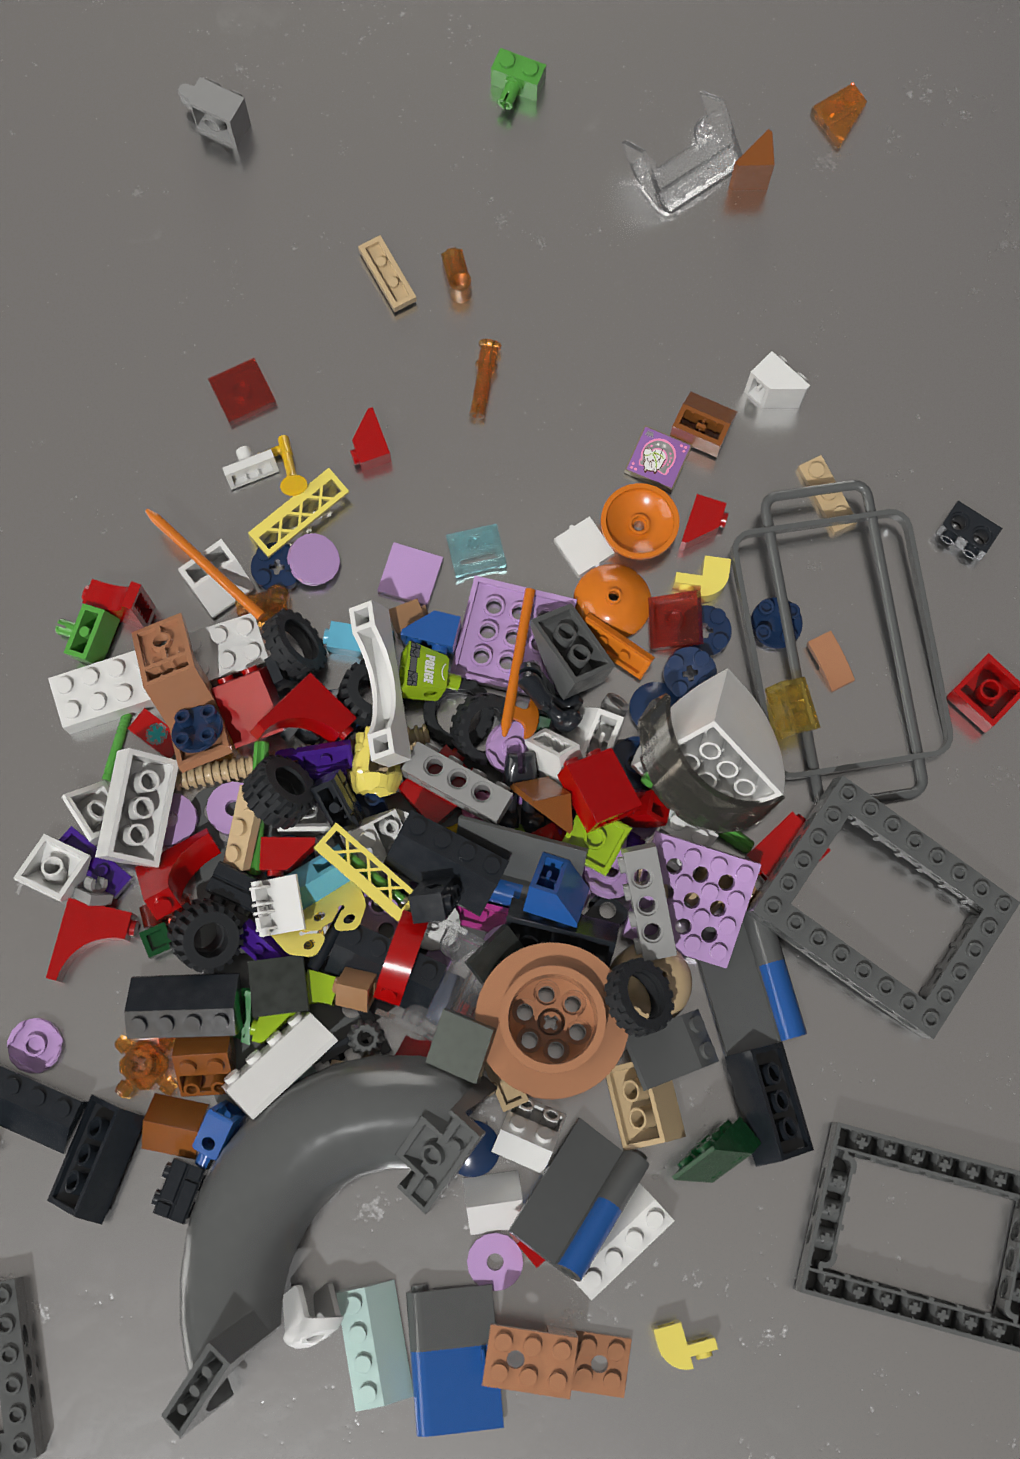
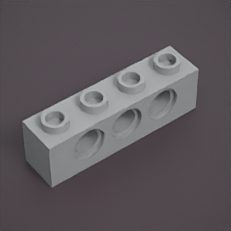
[401,742,513,825]
[617,842,677,961]

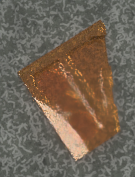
[811,83,867,148]

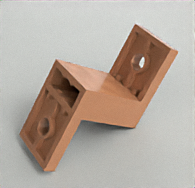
[131,613,233,773]
[482,1323,632,1399]

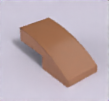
[807,631,855,693]

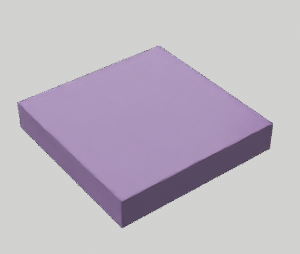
[377,542,443,608]

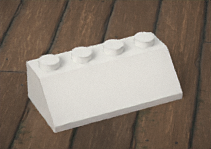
[95,748,178,868]
[221,1011,338,1120]
[574,1183,674,1301]

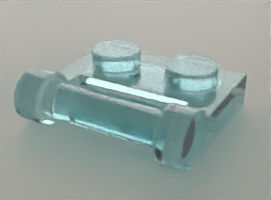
[446,523,507,580]

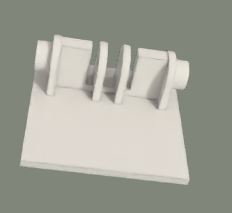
[249,874,306,937]

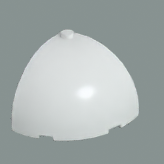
[631,668,785,807]

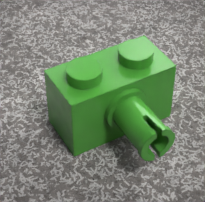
[491,48,546,110]
[55,604,120,665]

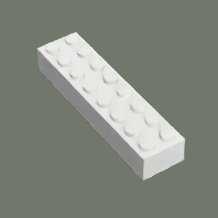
[48,614,269,734]

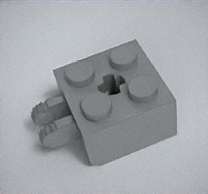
[178,77,251,148]

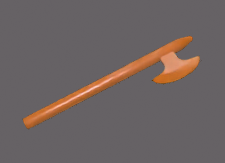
[145,509,265,621]
[501,588,539,739]

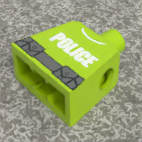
[399,641,461,701]

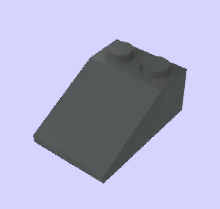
[529,603,615,700]
[626,1009,719,1091]

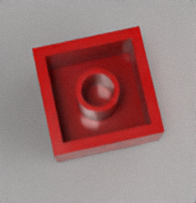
[946,653,1020,733]

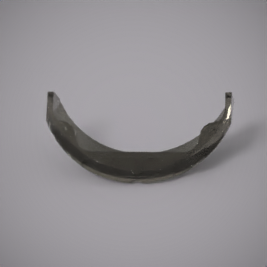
[637,693,785,833]

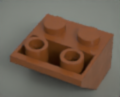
[670,392,737,457]
[171,1036,236,1097]

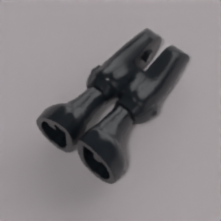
[518,662,583,733]
[499,751,546,829]

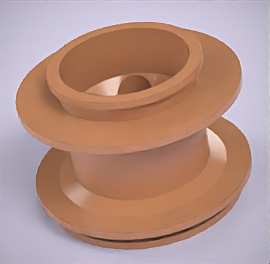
[475,943,628,1100]

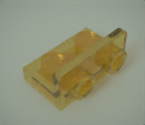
[765,677,821,739]

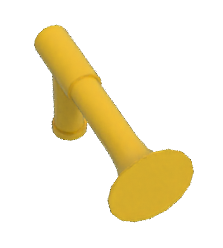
[257,435,308,496]

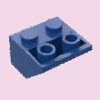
[401,610,461,660]
[523,852,590,928]

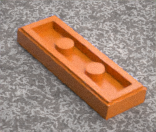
[584,613,655,680]

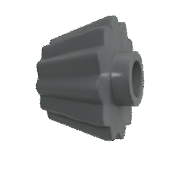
[347,1018,385,1057]

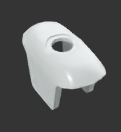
[283,1283,344,1349]

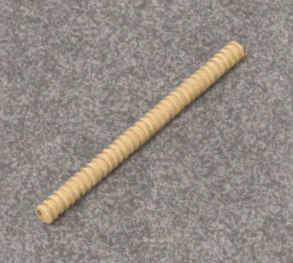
[174,724,431,791]

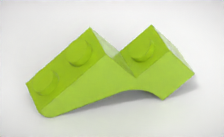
[249,969,336,1044]

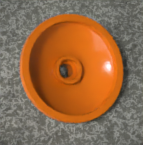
[601,483,679,560]
[573,564,652,638]

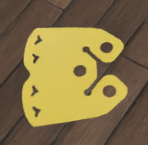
[271,881,366,957]

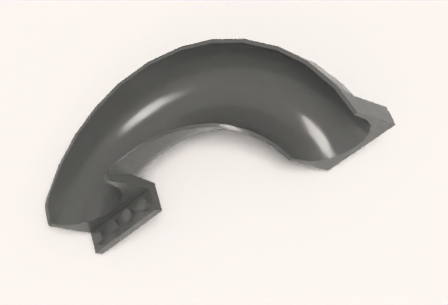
[161,1055,497,1439]

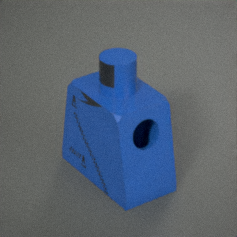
[192,1100,248,1170]

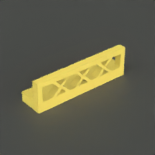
[248,468,349,558]
[314,823,413,921]

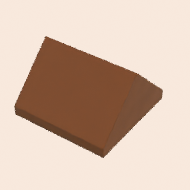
[729,129,775,191]
[510,776,573,834]
[141,1093,209,1160]

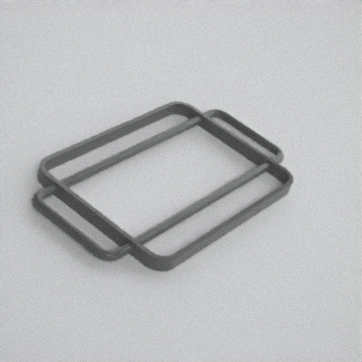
[730,480,953,803]

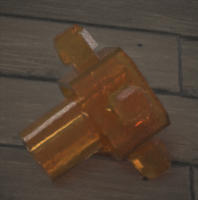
[114,1035,179,1099]

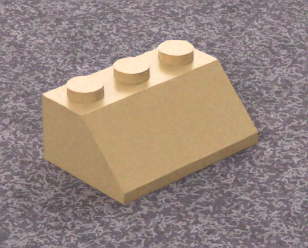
[606,1062,686,1151]

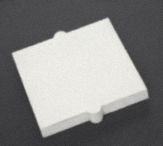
[554,516,615,576]

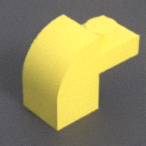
[673,556,731,603]
[651,1319,718,1370]

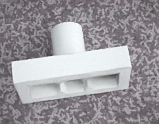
[222,446,279,490]

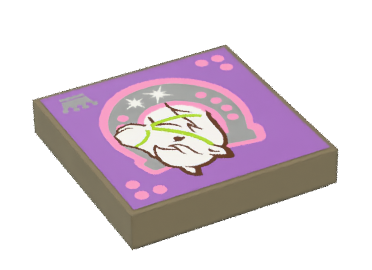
[624,426,692,493]

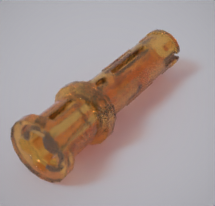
[469,339,502,419]

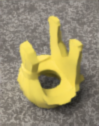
[349,726,402,797]

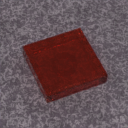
[208,358,277,426]
[648,590,704,651]

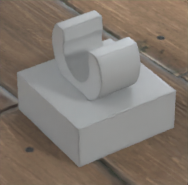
[73,876,113,906]

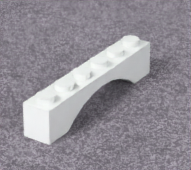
[349,600,412,767]

